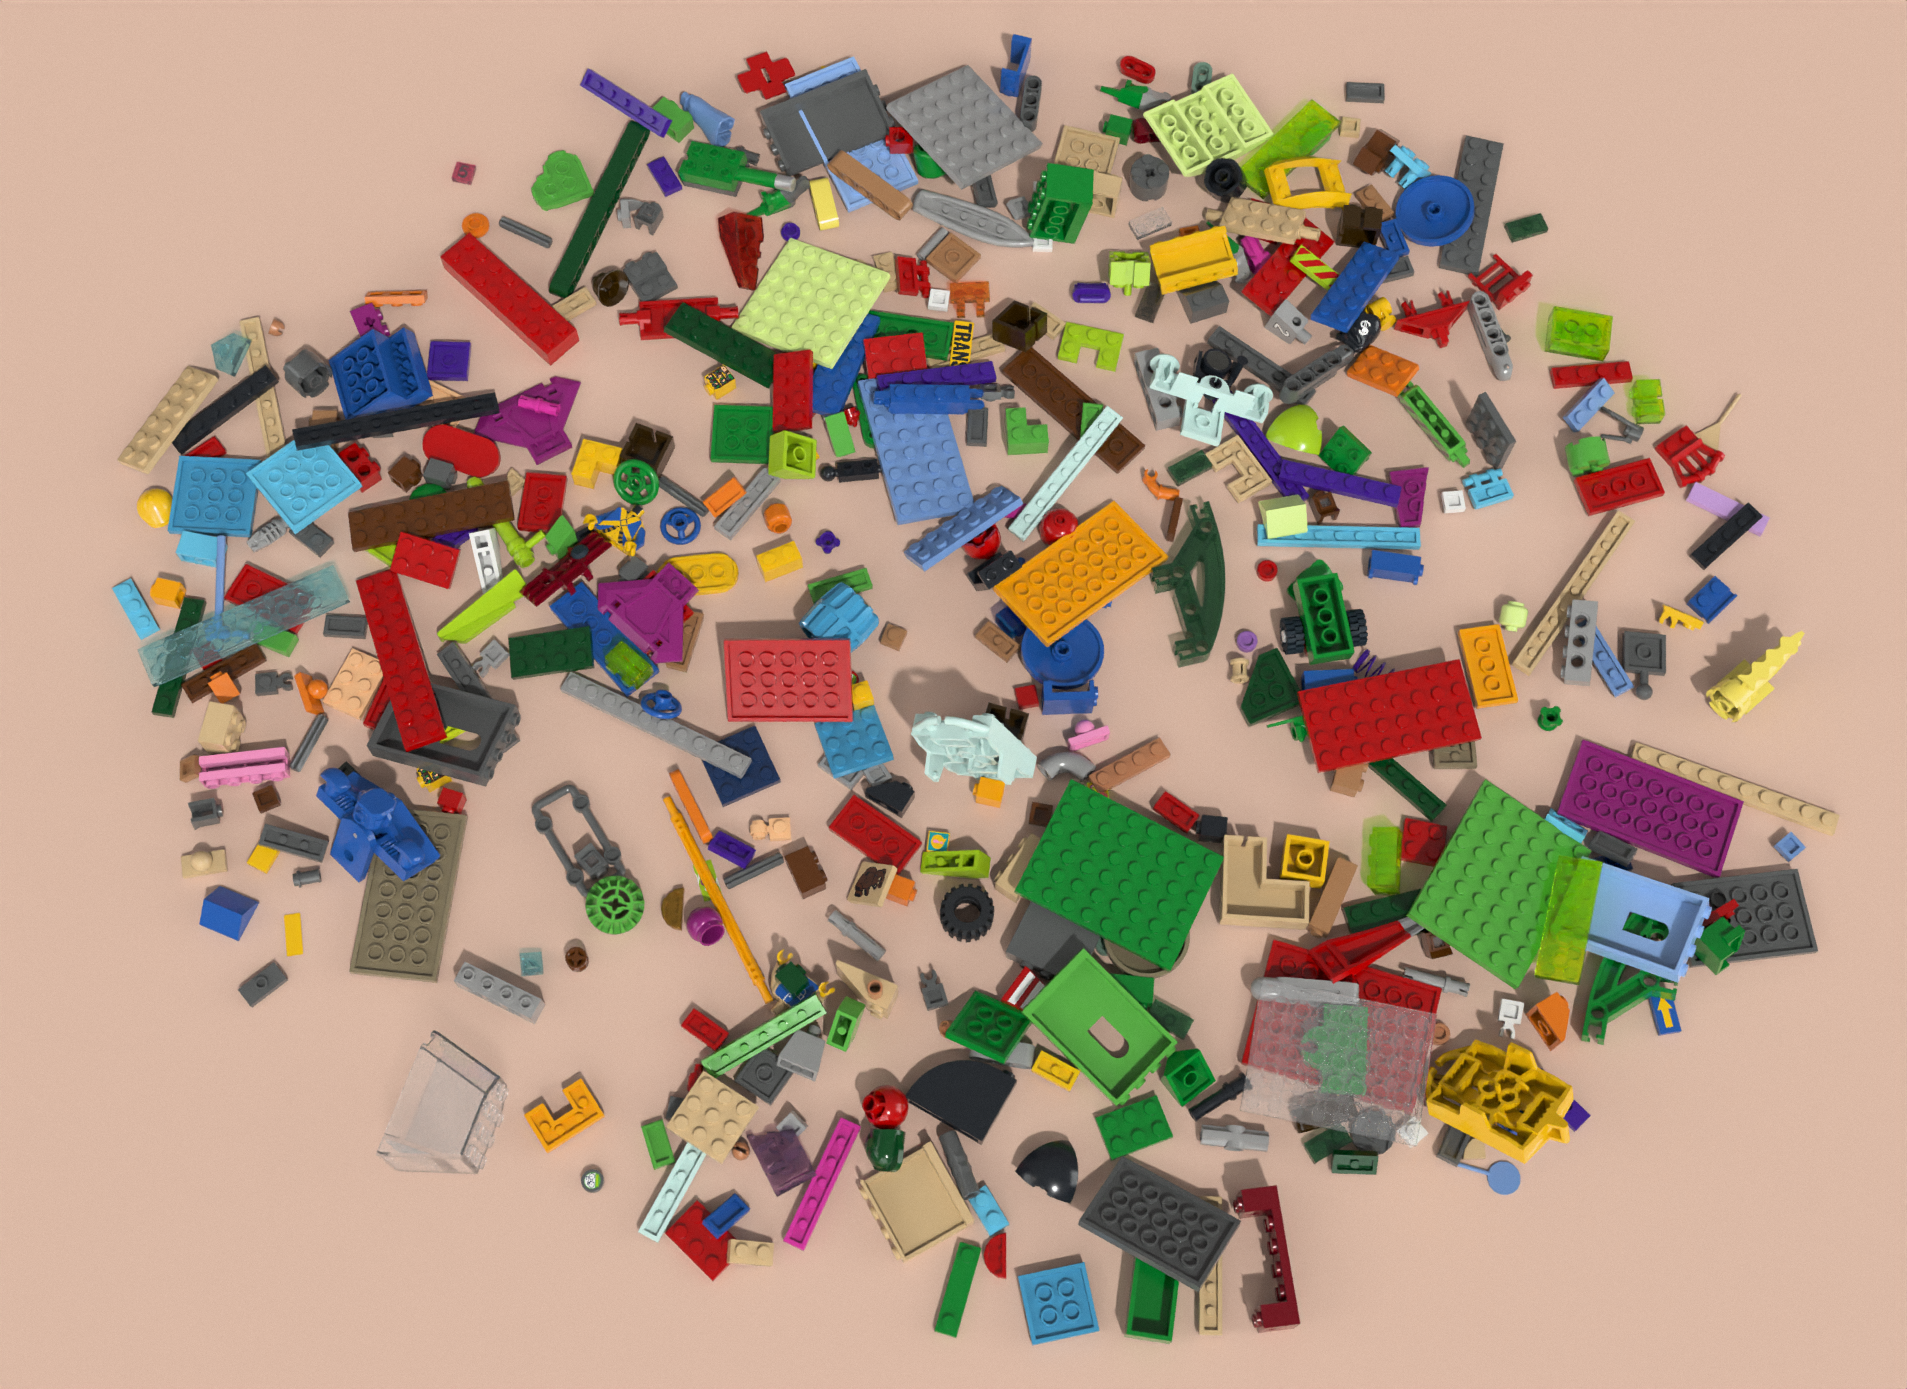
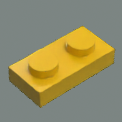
[1031,1050,1080,1092]

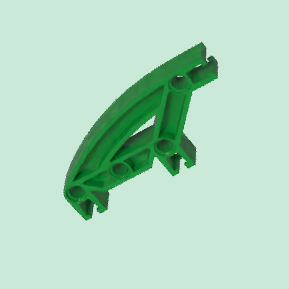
[1581,892,1693,1045]

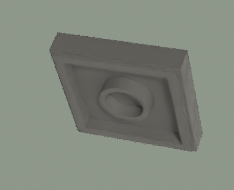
[734,1048,794,1106]

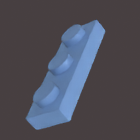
[1563,378,1615,432]

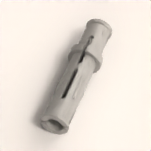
[828,910,886,961]
[1403,967,1470,997]

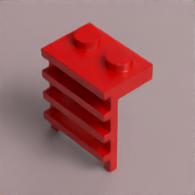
[1468,254,1533,310]

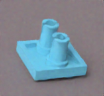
[1384,145,1432,189]

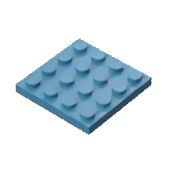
[167,456,262,538]

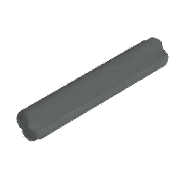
[499,216,553,248]
[659,476,709,517]
[289,714,328,772]
[724,852,784,889]

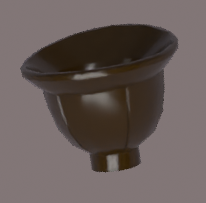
[592,270,629,307]

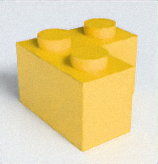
[571,439,623,489]

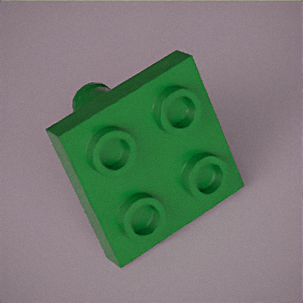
[1318,426,1372,476]

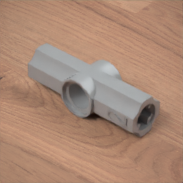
[1200,1124,1269,1152]

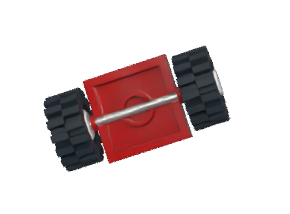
[1280,609,1368,656]

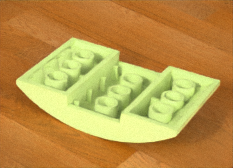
[1143,73,1274,177]

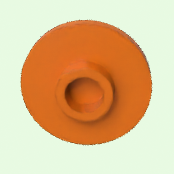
[462,213,490,238]

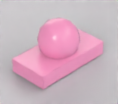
[1067,720,1110,752]

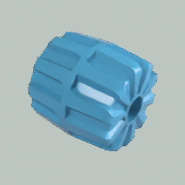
[799,582,879,653]

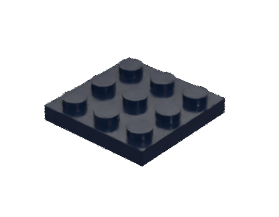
[701,726,781,807]

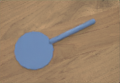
[1448,1161,1520,1195]

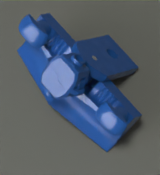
[316,767,440,883]

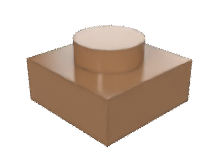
[880,623,907,651]
[180,754,201,783]

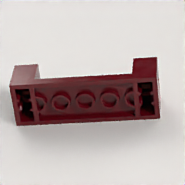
[1233,1185,1300,1333]

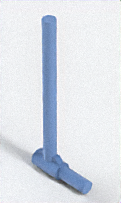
[206,535,251,642]

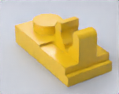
[1659,603,1704,631]

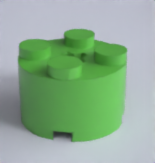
[1565,436,1610,477]

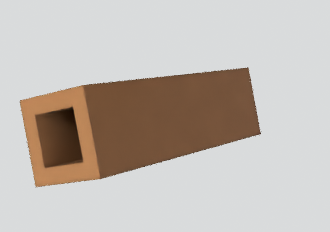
[1306,857,1358,938]

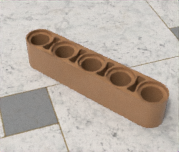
[827,150,913,221]

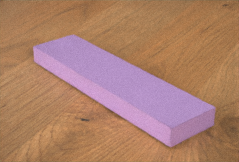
[1686,482,1770,537]

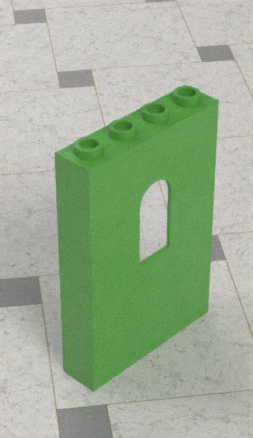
[1020,948,1178,1106]

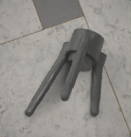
[1601,406,1644,444]

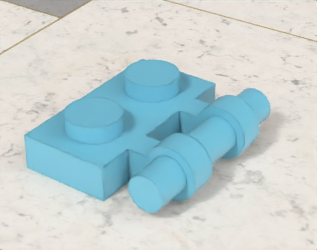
[1462,468,1514,510]

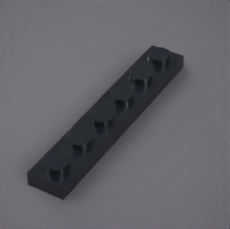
[172,365,279,455]

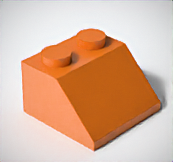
[1525,992,1570,1051]

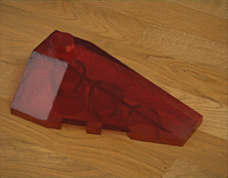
[718,211,764,291]

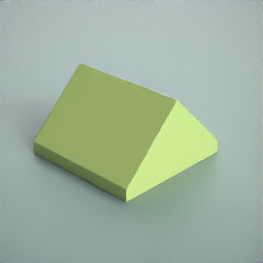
[1258,495,1308,539]

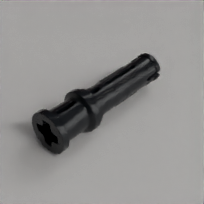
[1188,1072,1252,1122]

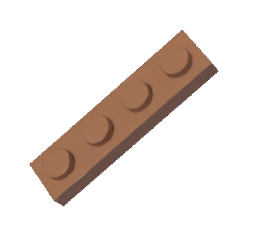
[1088,737,1171,794]

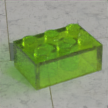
[1544,306,1613,362]

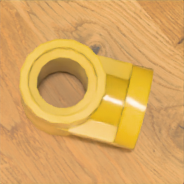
[1364,297,1397,331]

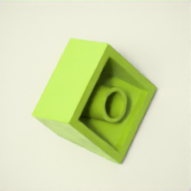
[768,430,817,479]

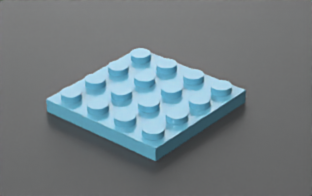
[246,440,363,534]

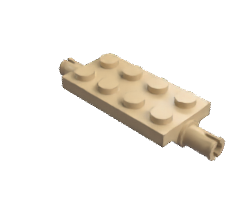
[1206,197,1321,245]

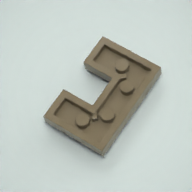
[1432,741,1477,769]

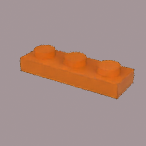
[364,290,428,307]

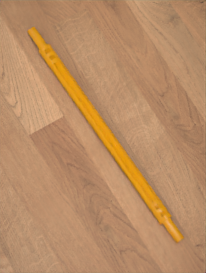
[663,796,773,1004]

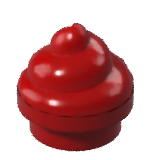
[842,406,860,428]

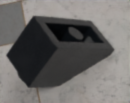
[865,781,915,818]

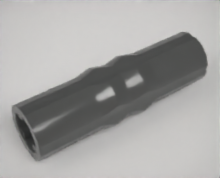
[939,1131,980,1200]

